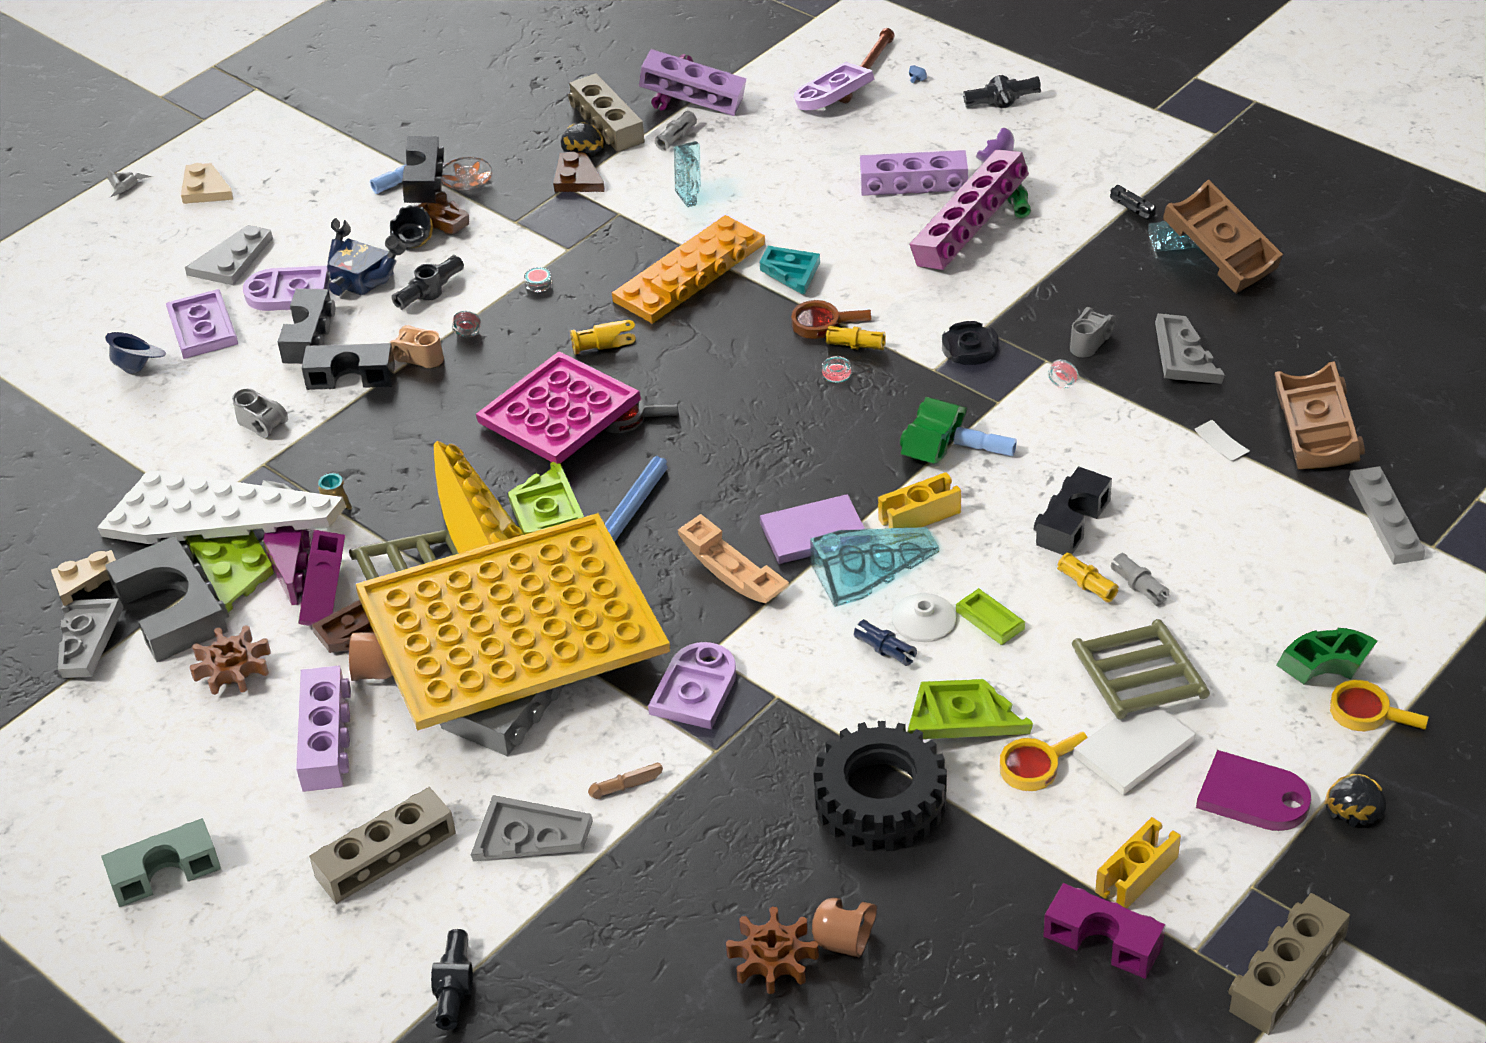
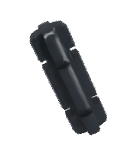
[1110,185,1156,219]

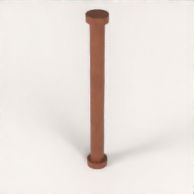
[839,28,895,104]

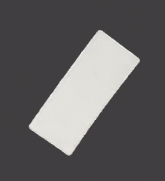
[1195,420,1250,461]

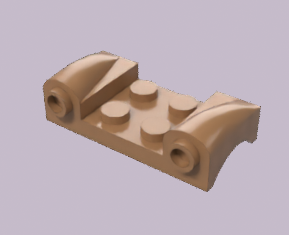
[1163,180,1283,293]
[1275,361,1365,470]

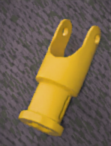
[570,320,636,355]

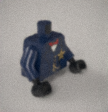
[327,218,406,296]

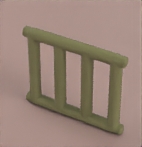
[349,529,459,580]
[1072,619,1210,720]

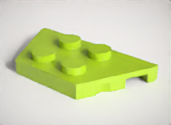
[508,462,584,535]
[186,529,274,613]
[907,679,1033,739]

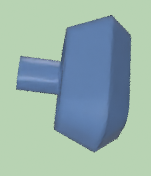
[909,65,927,83]

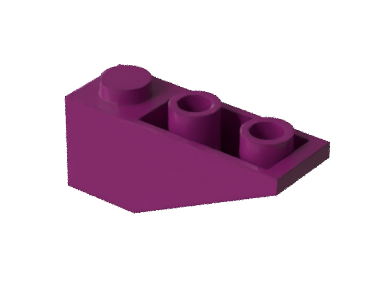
[263,526,313,605]
[298,530,345,626]

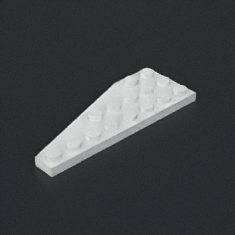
[97,470,346,544]

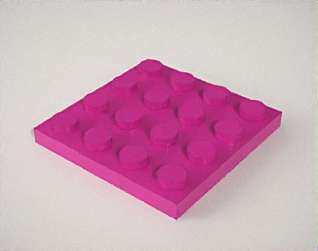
[476,352,641,464]

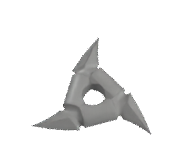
[107,169,154,198]

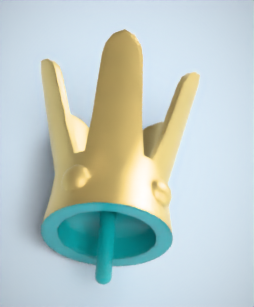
[318,473,352,510]

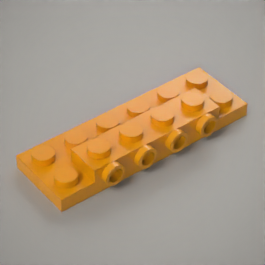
[612,215,765,324]

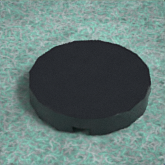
[942,321,998,365]

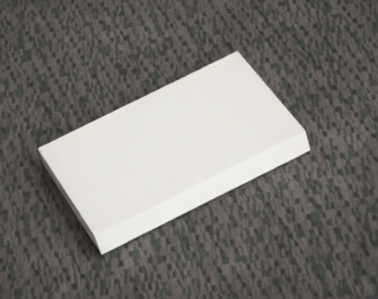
[1073,706,1195,795]

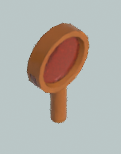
[791,300,871,339]

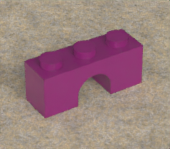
[1043,883,1166,979]

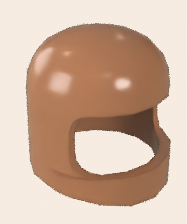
[349,633,393,681]
[812,898,877,957]

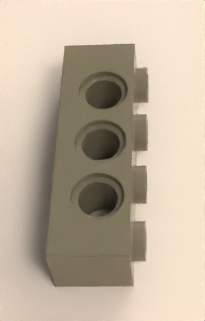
[568,73,645,152]
[309,786,456,904]
[1228,893,1350,1035]

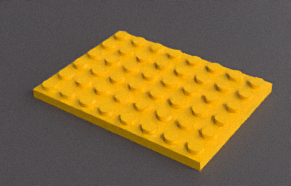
[356,513,670,731]

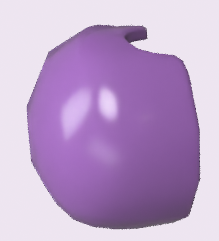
[976,128,1015,163]

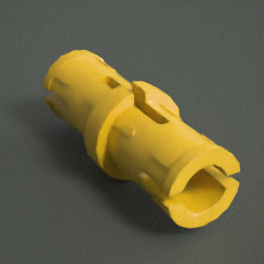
[826,326,886,350]
[1057,553,1119,603]

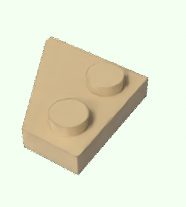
[181,163,233,204]
[51,550,116,606]

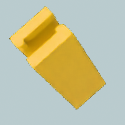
[878,472,961,538]
[1095,817,1181,909]

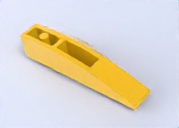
[434,441,524,554]

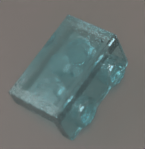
[673,141,701,208]
[1148,221,1198,252]

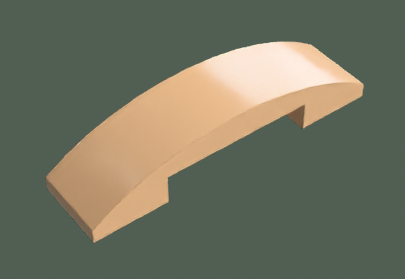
[678,514,789,603]

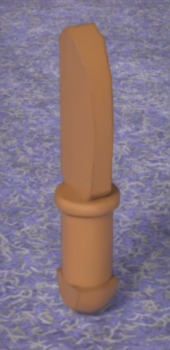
[588,762,663,799]

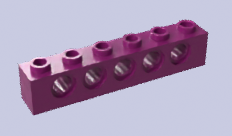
[909,150,1029,270]

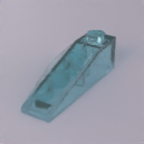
[810,527,939,607]

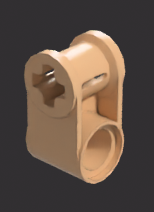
[389,325,444,368]

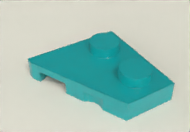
[759,245,821,294]

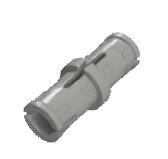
[654,111,697,151]
[1111,553,1170,606]

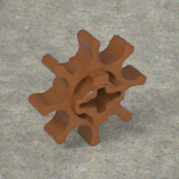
[189,625,271,695]
[726,907,819,994]

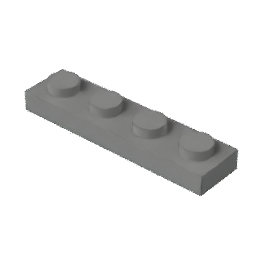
[1349,466,1425,565]

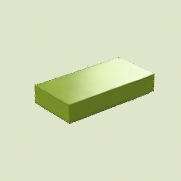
[956,588,1025,645]

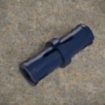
[854,619,917,666]

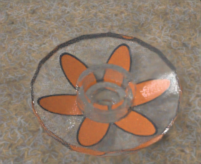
[441,157,492,190]

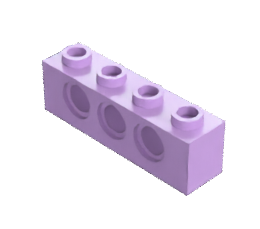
[639,49,747,116]
[860,150,968,196]
[296,666,351,792]

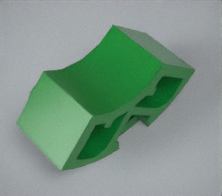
[900,397,967,464]
[1276,627,1378,685]

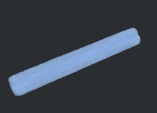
[605,456,668,542]

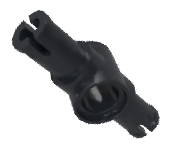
[963,75,1041,108]
[391,255,464,310]
[431,929,473,1030]

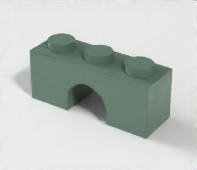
[101,818,221,907]

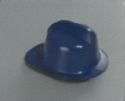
[105,332,166,374]

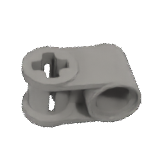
[1070,307,1116,358]
[232,388,288,438]

